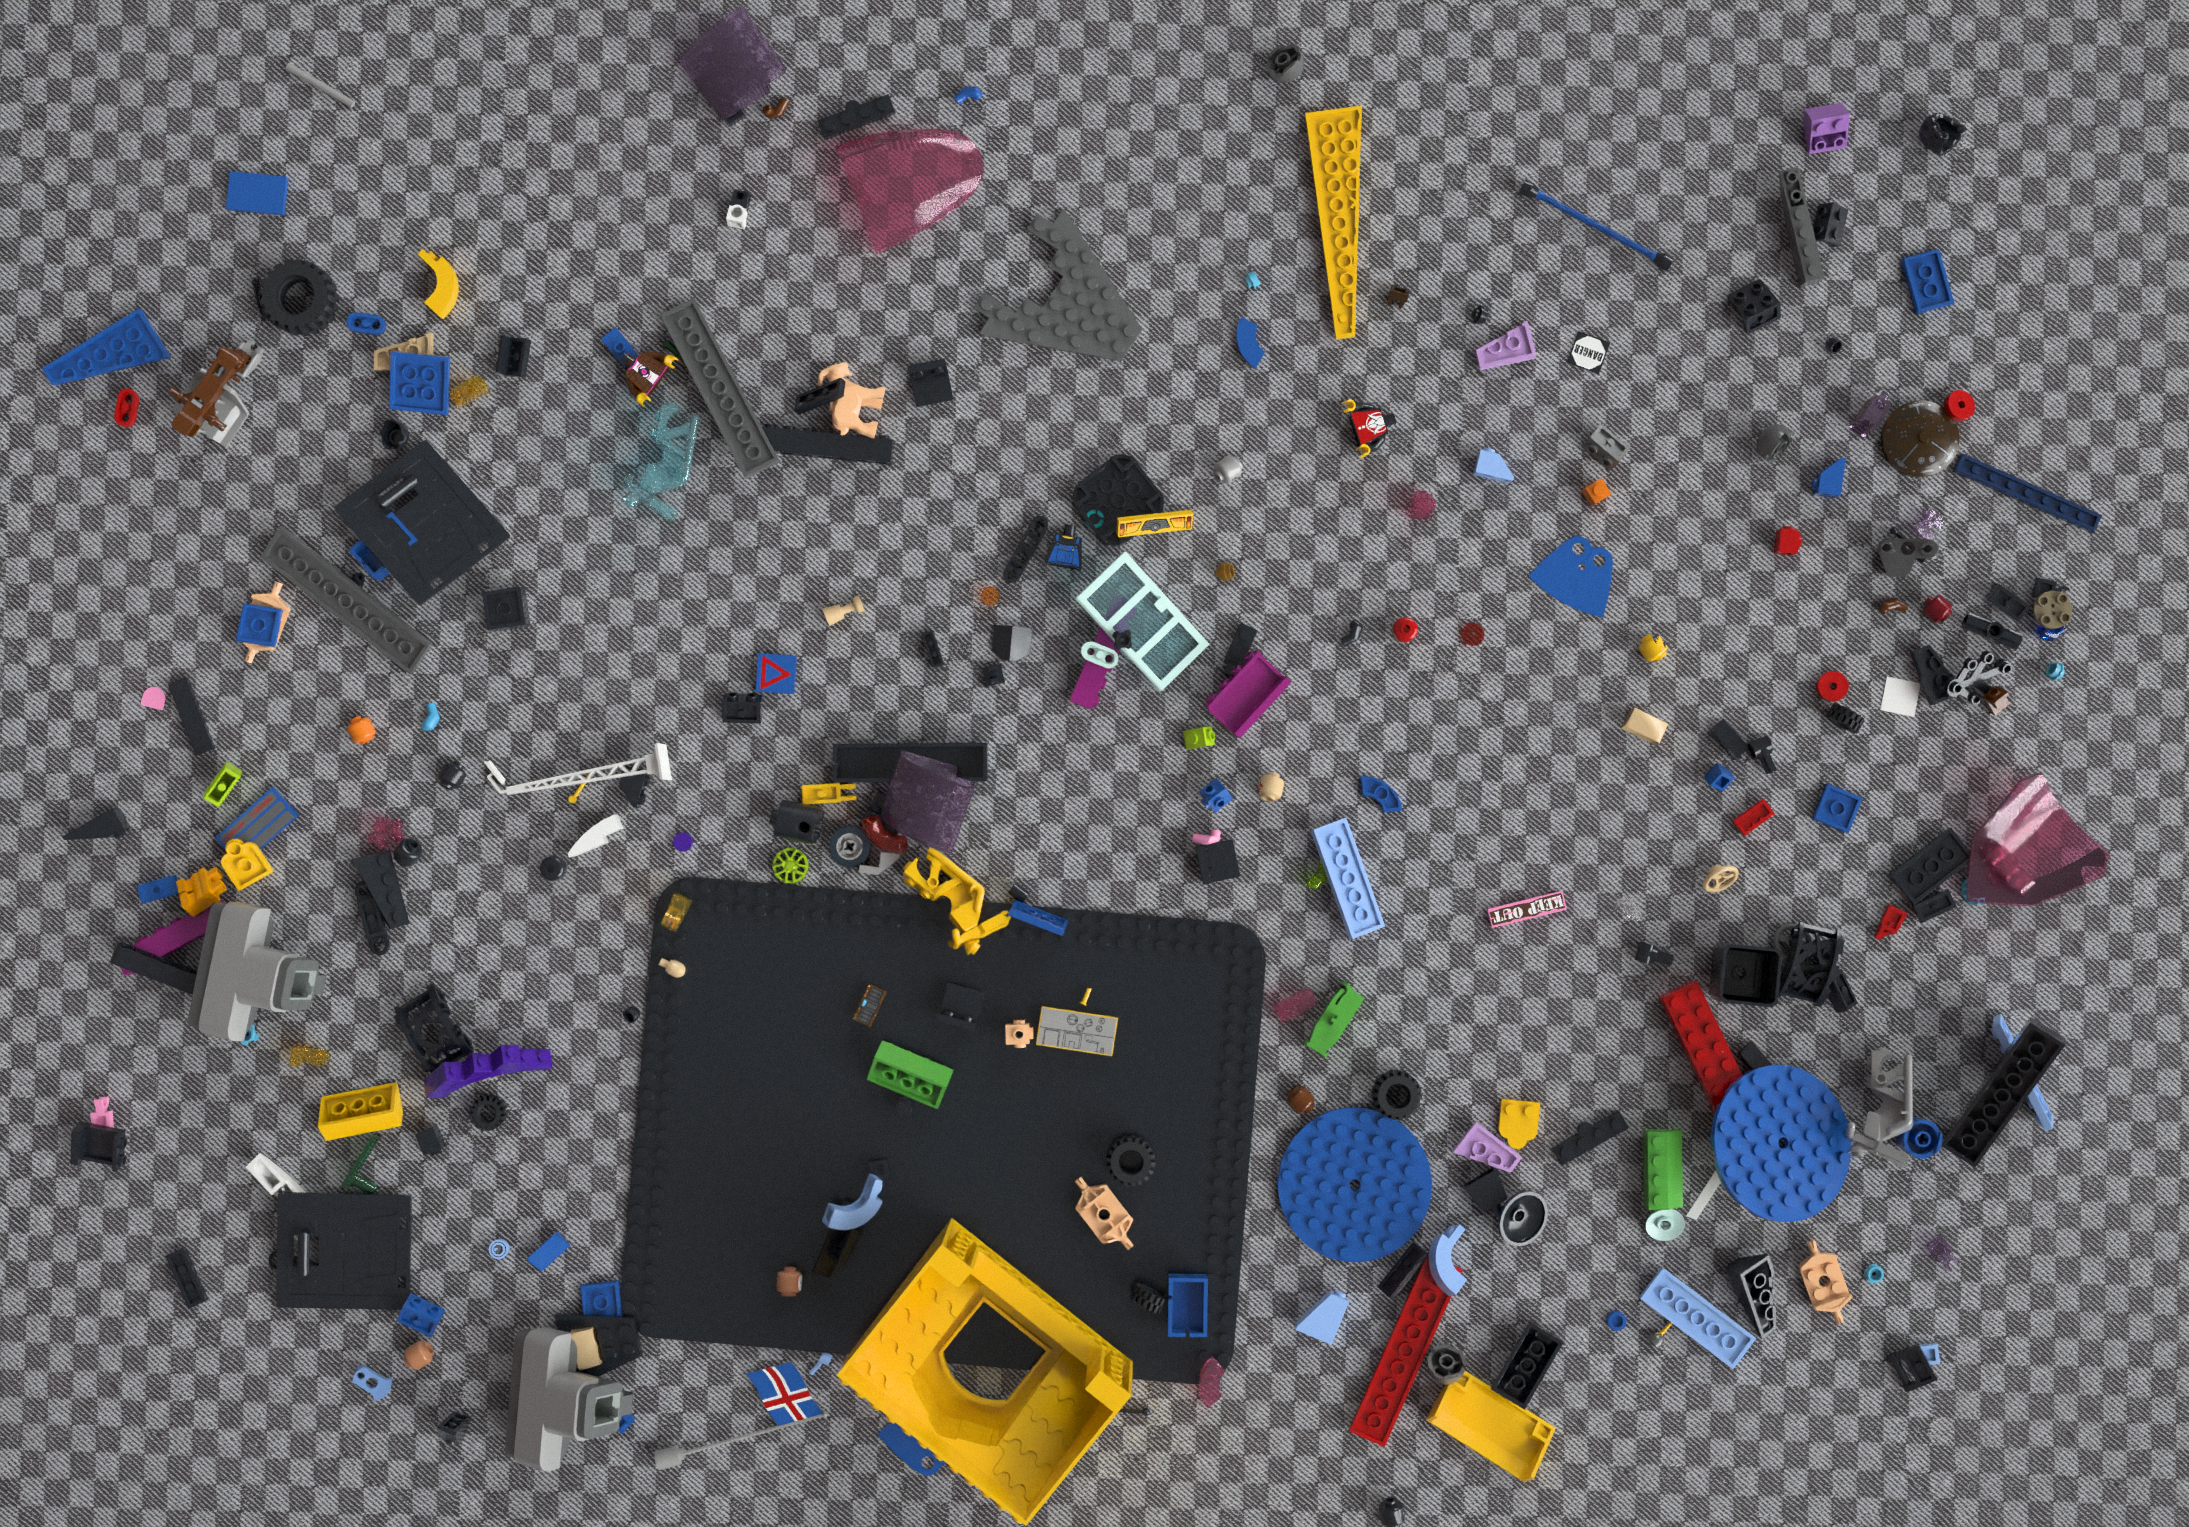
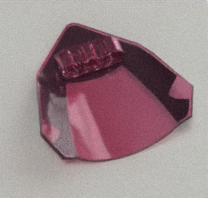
[1966,773,2110,907]

